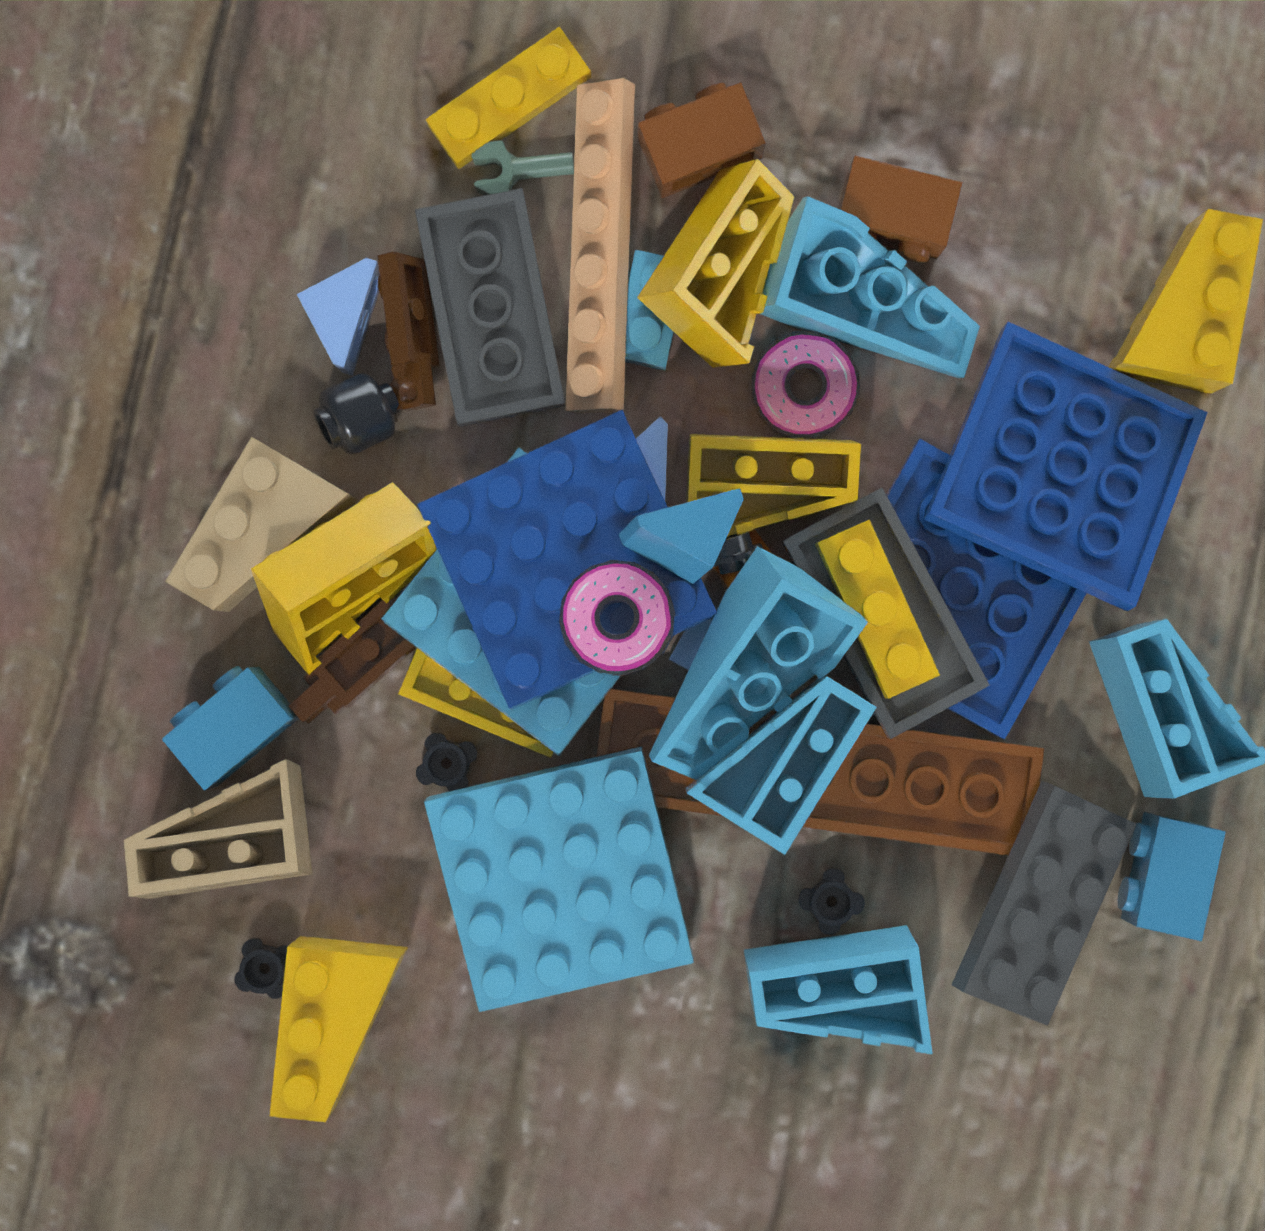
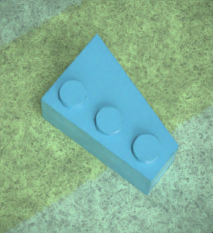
[1089,619,1265,799]

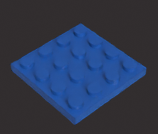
[924,322,1208,611]
[417,410,717,710]
[886,439,1087,739]

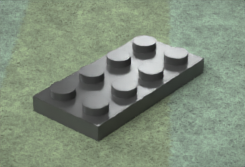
[415,188,566,427]
[781,488,990,739]
[951,781,1136,1026]

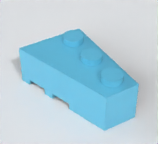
[685,676,877,855]
[744,925,933,1055]

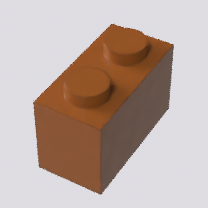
[638,82,766,199]
[838,155,963,262]

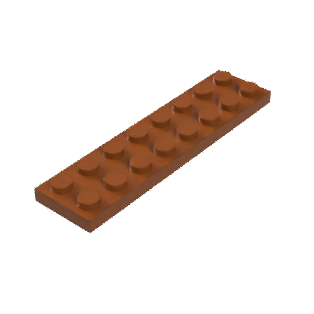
[596,689,1045,856]

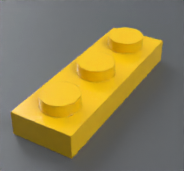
[425,26,591,170]
[815,520,940,699]
[398,648,554,758]

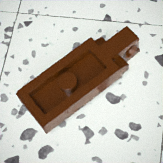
[377,251,440,411]
[289,595,417,724]

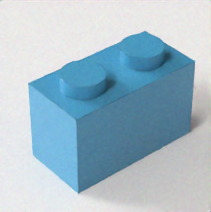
[162,666,299,791]
[1117,812,1226,941]

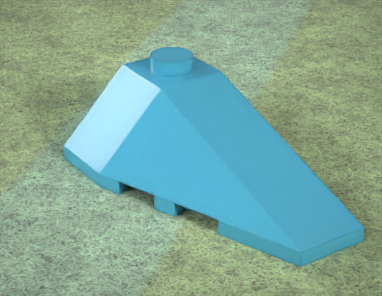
[759,196,980,378]
[649,546,868,780]

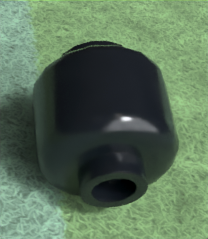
[314,373,400,455]

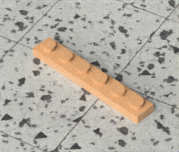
[565,78,635,414]

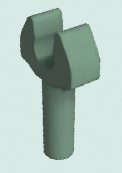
[471,140,574,196]

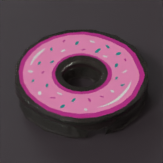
[751,331,860,439]
[559,560,675,676]

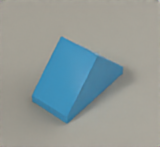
[619,488,744,584]

